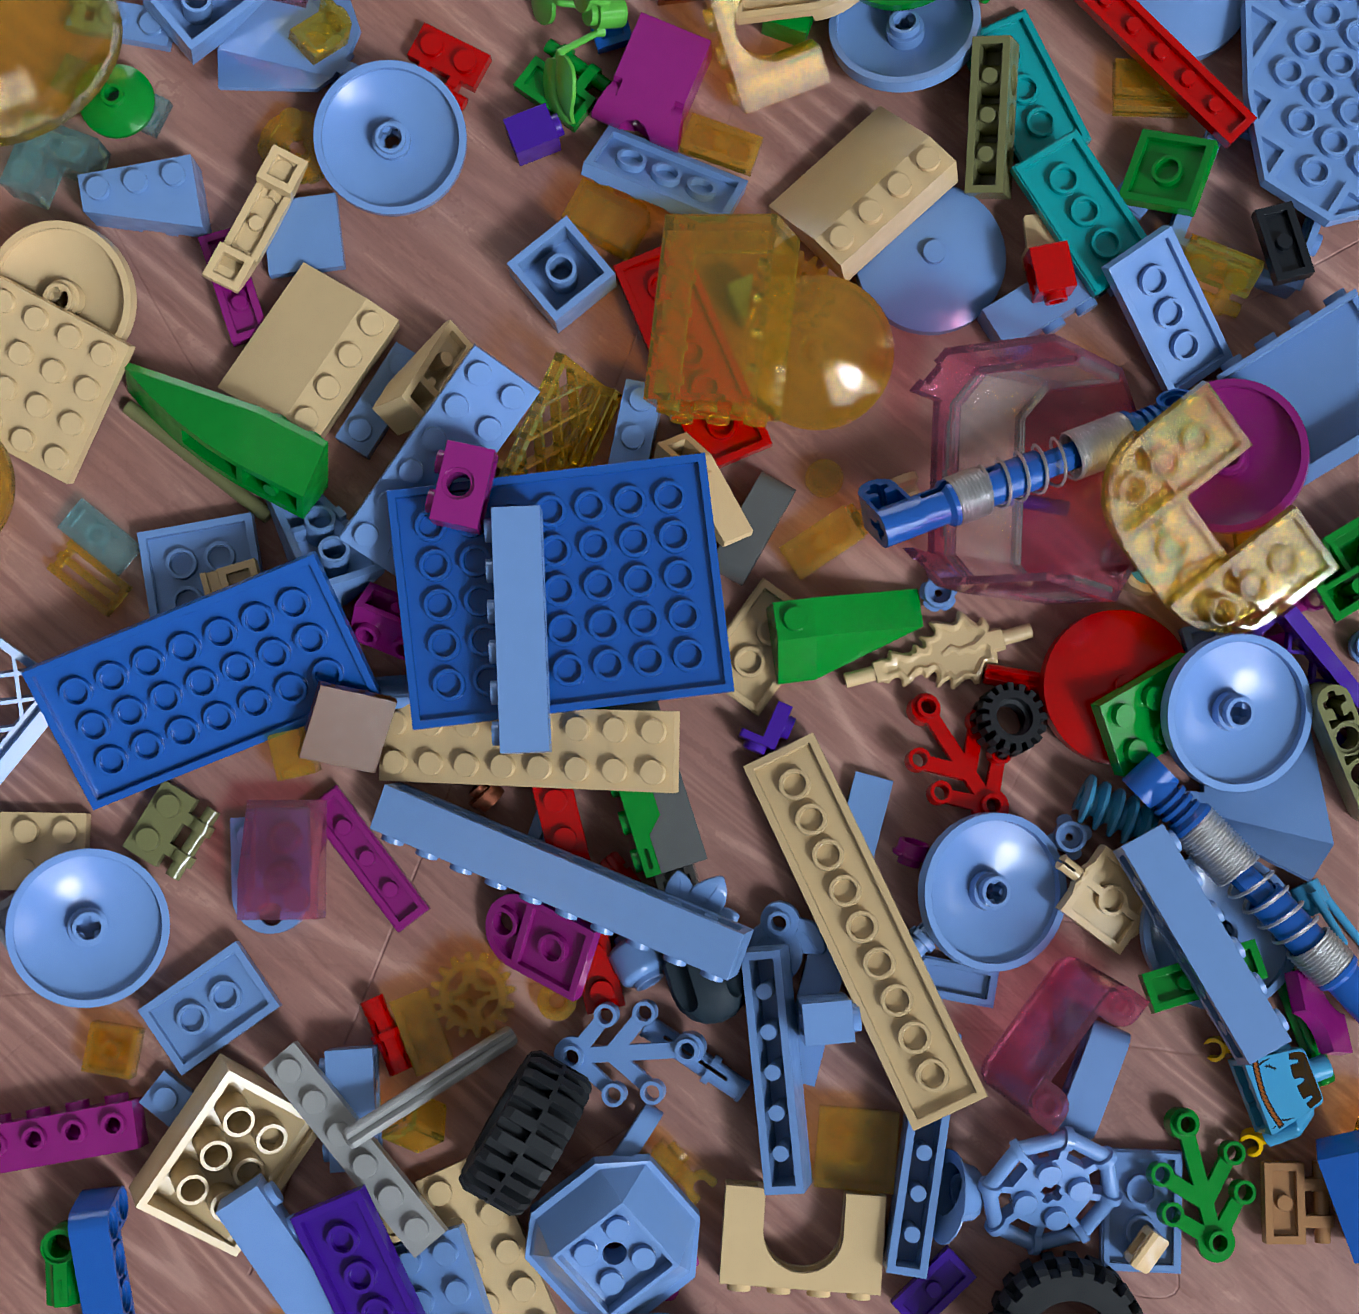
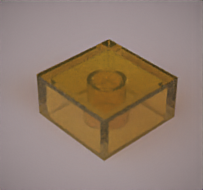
[81,1020,146,1080]

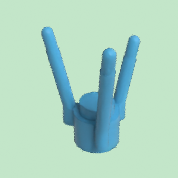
[1289,878,1359,946]

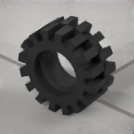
[970,682,1048,758]

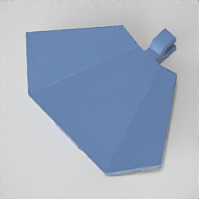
[217,0,361,92]
[1184,731,1334,882]

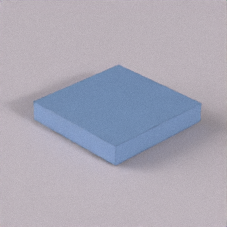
[266,193,346,279]

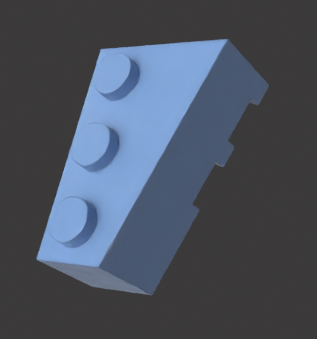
[77,154,212,237]

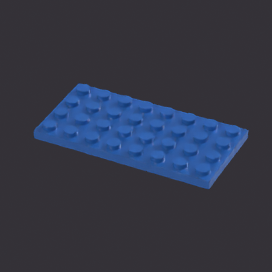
[21,551,381,810]

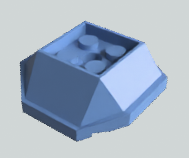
[525,1154,700,1314]

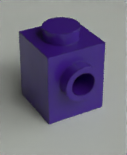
[503,103,565,166]

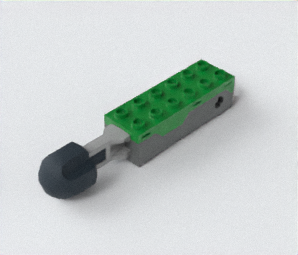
[597,701,745,1024]

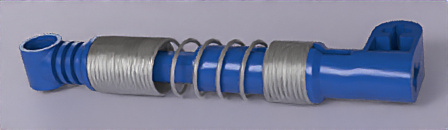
[858,389,1198,548]
[1122,752,1359,1023]

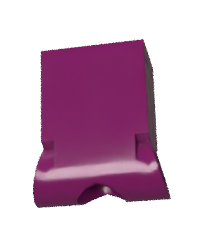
[591,12,712,154]

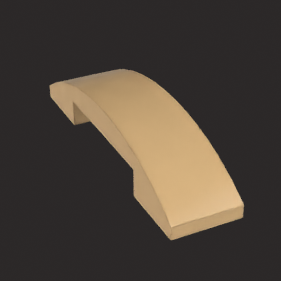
[202,144,308,294]

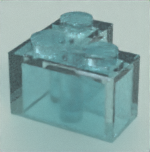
[0,113,111,210]

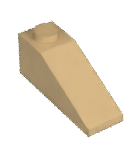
[372,320,473,435]

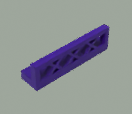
[1247,603,1359,745]

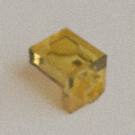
[288,0,352,66]

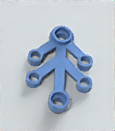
[554,999,707,1107]

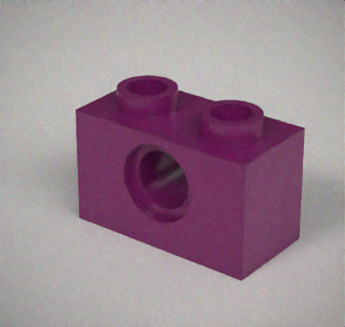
[425,439,499,535]

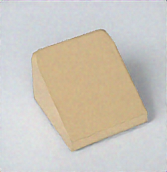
[1123,1224,1169,1274]

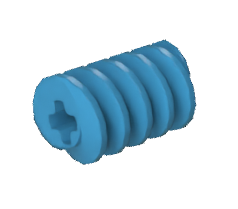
[1072,774,1161,845]

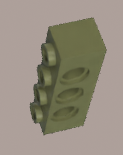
[964,35,1019,200]

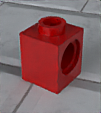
[1023,240,1077,306]

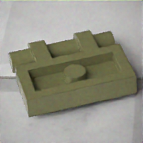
[122,781,221,881]

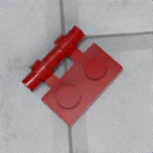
[407,22,492,112]

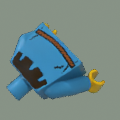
[1204,1036,1334,1157]

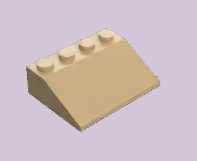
[768,106,958,283]
[218,262,400,439]
[129,1053,317,1257]

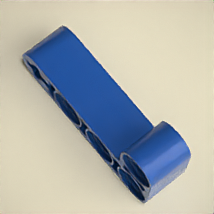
[68,1185,135,1314]

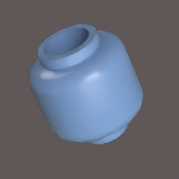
[609,935,665,991]

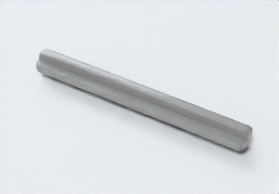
[342,1026,518,1149]

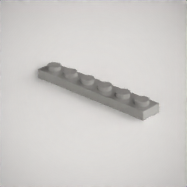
[263,1041,448,1258]

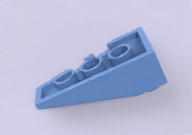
[266,494,385,606]

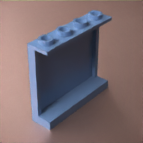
[1216,288,1359,486]

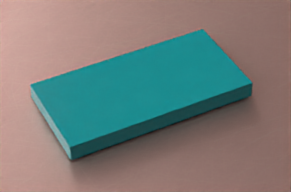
[966,9,1092,164]
[1010,129,1147,299]

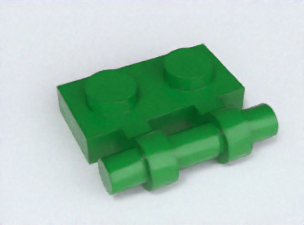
[513,39,612,133]

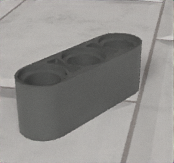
[717,471,796,586]

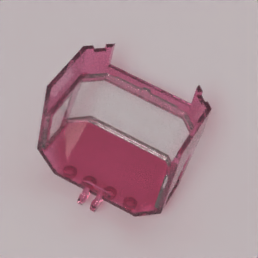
[903,333,1165,605]

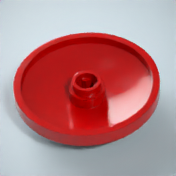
[1039,610,1185,765]

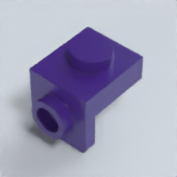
[738,701,796,755]

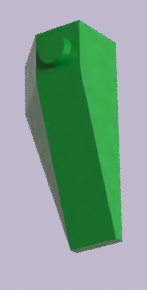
[766,589,923,685]

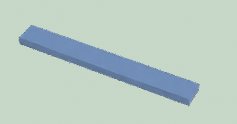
[795,771,893,1087]

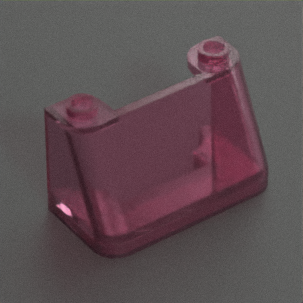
[981,956,1149,1135]

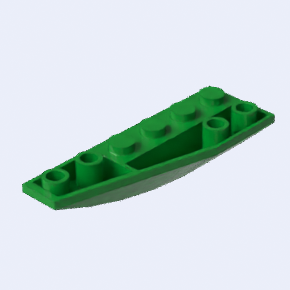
[125,363,328,519]

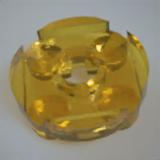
[257,107,325,185]

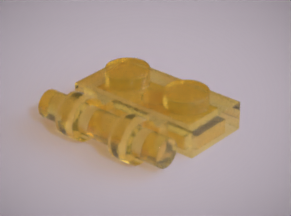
[1183,233,1265,318]

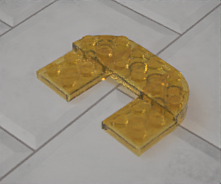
[1101,381,1340,633]

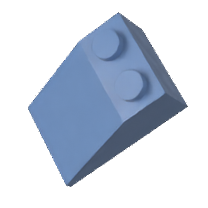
[143,0,266,65]

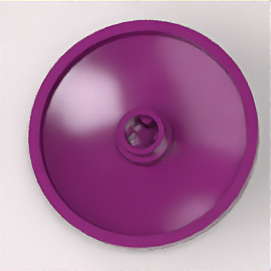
[1149,378,1310,534]

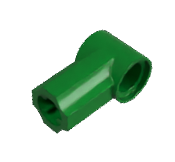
[40,1220,81,1308]

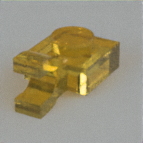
[651,1138,718,1205]

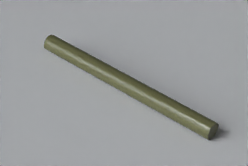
[122,401,272,523]

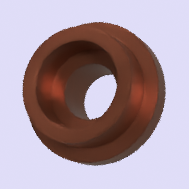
[469,785,505,813]

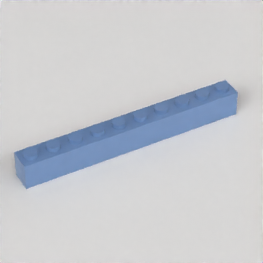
[370,782,754,982]

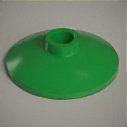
[79,64,155,139]

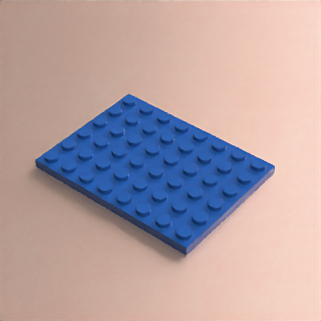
[386,453,734,730]

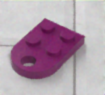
[485,891,601,1002]

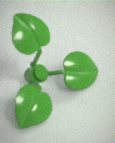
[530,0,628,125]

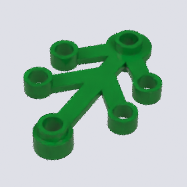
[1146,1107,1256,1263]

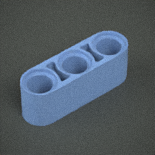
[1051,1018,1131,1140]

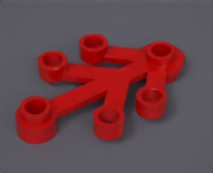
[904,693,1012,815]

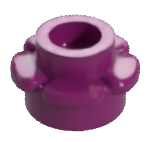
[892,836,930,868]

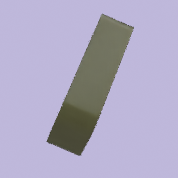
[1309,681,1359,822]

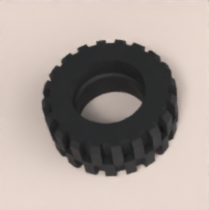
[459,1050,592,1216]
[988,1250,1143,1314]

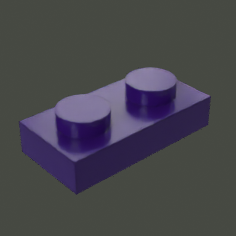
[890,1245,977,1314]

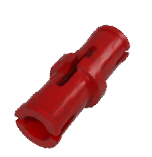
[360,994,413,1077]

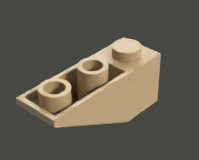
[654,432,753,547]

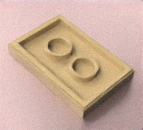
[725,578,794,717]

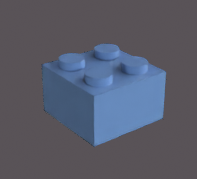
[507,215,617,333]

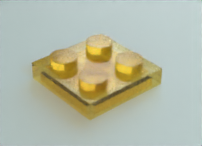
[813,1104,900,1194]

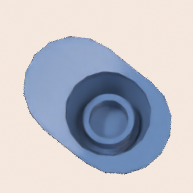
[933,1149,983,1245]

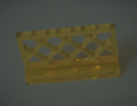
[498,352,622,477]

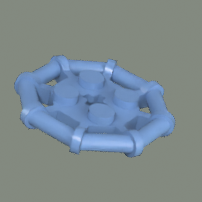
[977,1126,1123,1255]

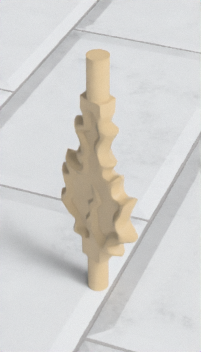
[843,611,1033,689]

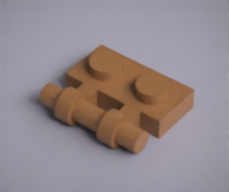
[1260,1160,1335,1245]

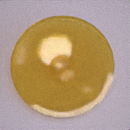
[740,275,894,430]

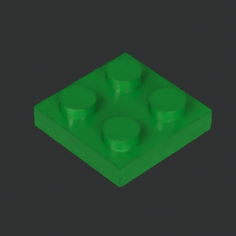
[1119,129,1219,217]

